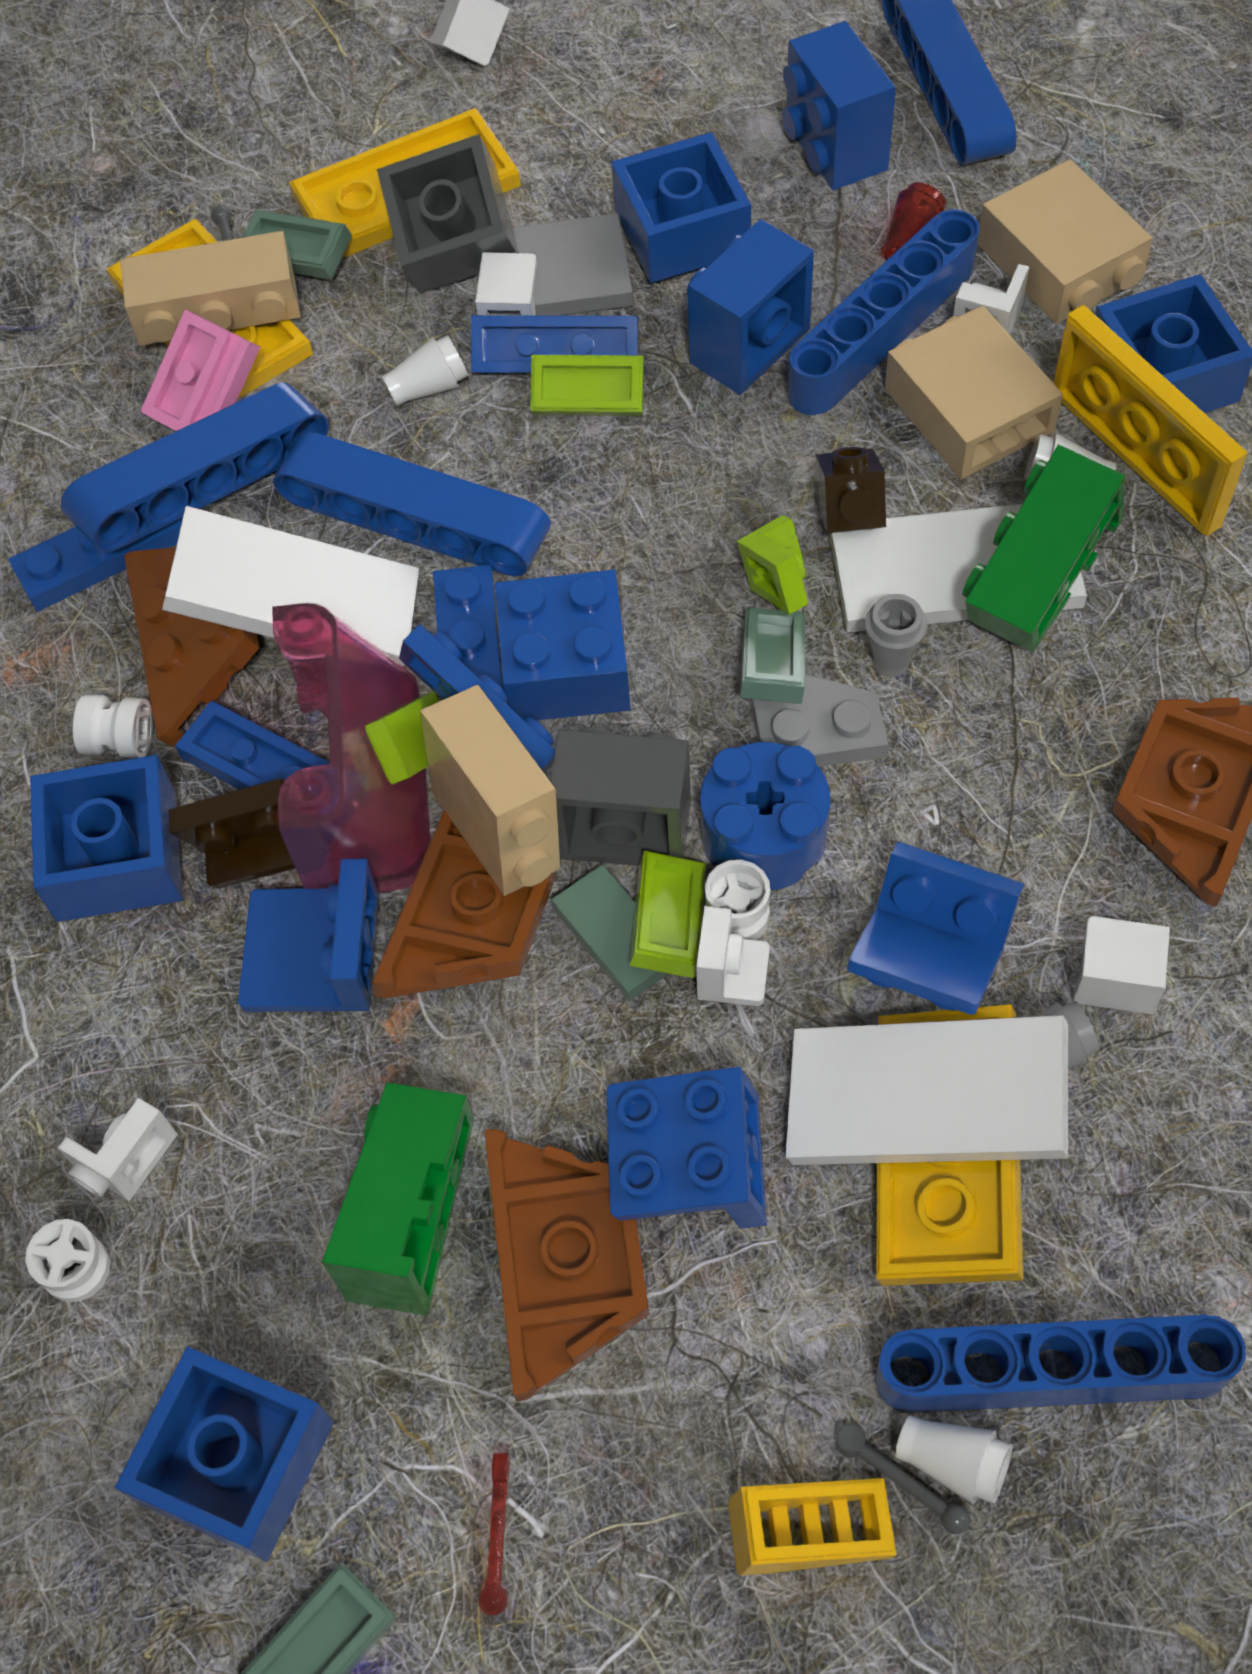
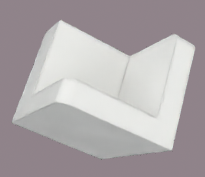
[431,0,510,65]
[475,252,537,315]
[953,264,1029,335]
[1073,916,1170,1015]

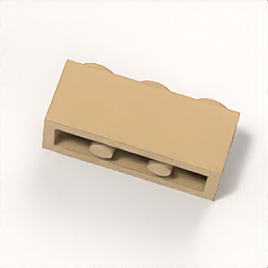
[120,231,301,346]

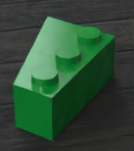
[962,444,1125,653]
[322,1082,474,1316]

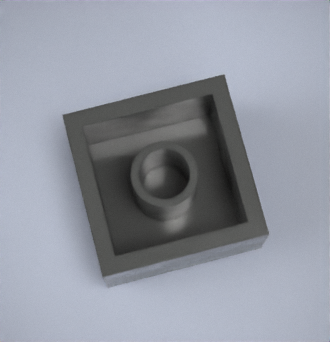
[377,134,519,294]
[550,728,691,866]

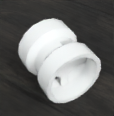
[73,694,154,759]
[705,860,770,940]

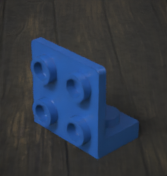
[847,842,1024,1015]
[238,859,379,1012]
[607,1067,767,1229]

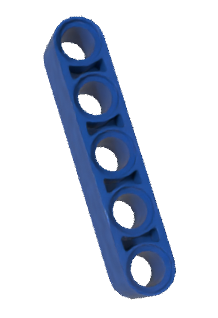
[882,0,1017,165]
[788,209,980,415]
[60,382,329,552]
[273,431,551,577]
[875,1315,1246,1413]

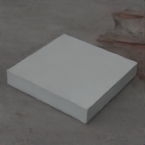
[513,213,633,315]

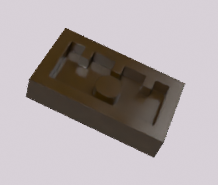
[168,778,324,889]

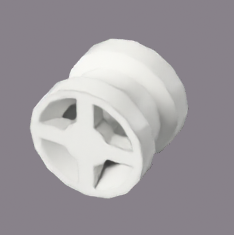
[25,1219,110,1303]

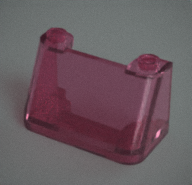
[272,603,431,892]

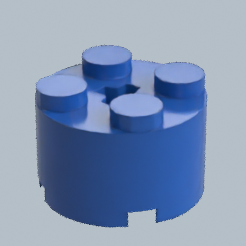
[700,742,830,890]

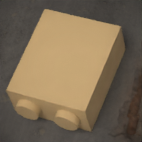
[977,159,1153,324]
[885,305,1063,480]
[420,685,561,896]

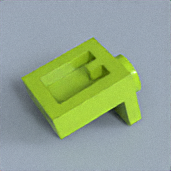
[737,515,809,615]

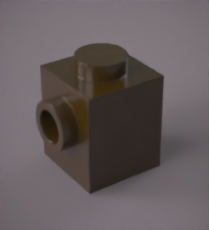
[815,447,886,533]

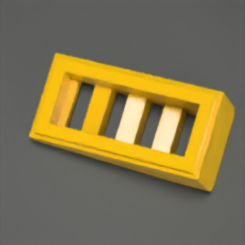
[728,1478,897,1576]

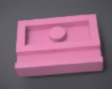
[140,309,260,431]

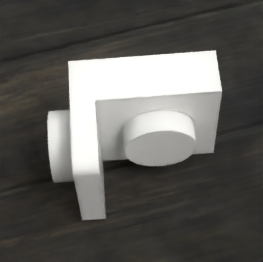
[696,906,770,1006]
[57,1098,178,1201]

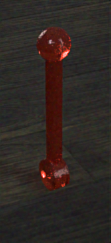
[478,1452,510,1616]

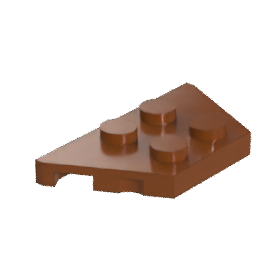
[124,547,259,747]
[1112,697,1252,907]
[372,810,557,999]
[484,1129,650,1402]

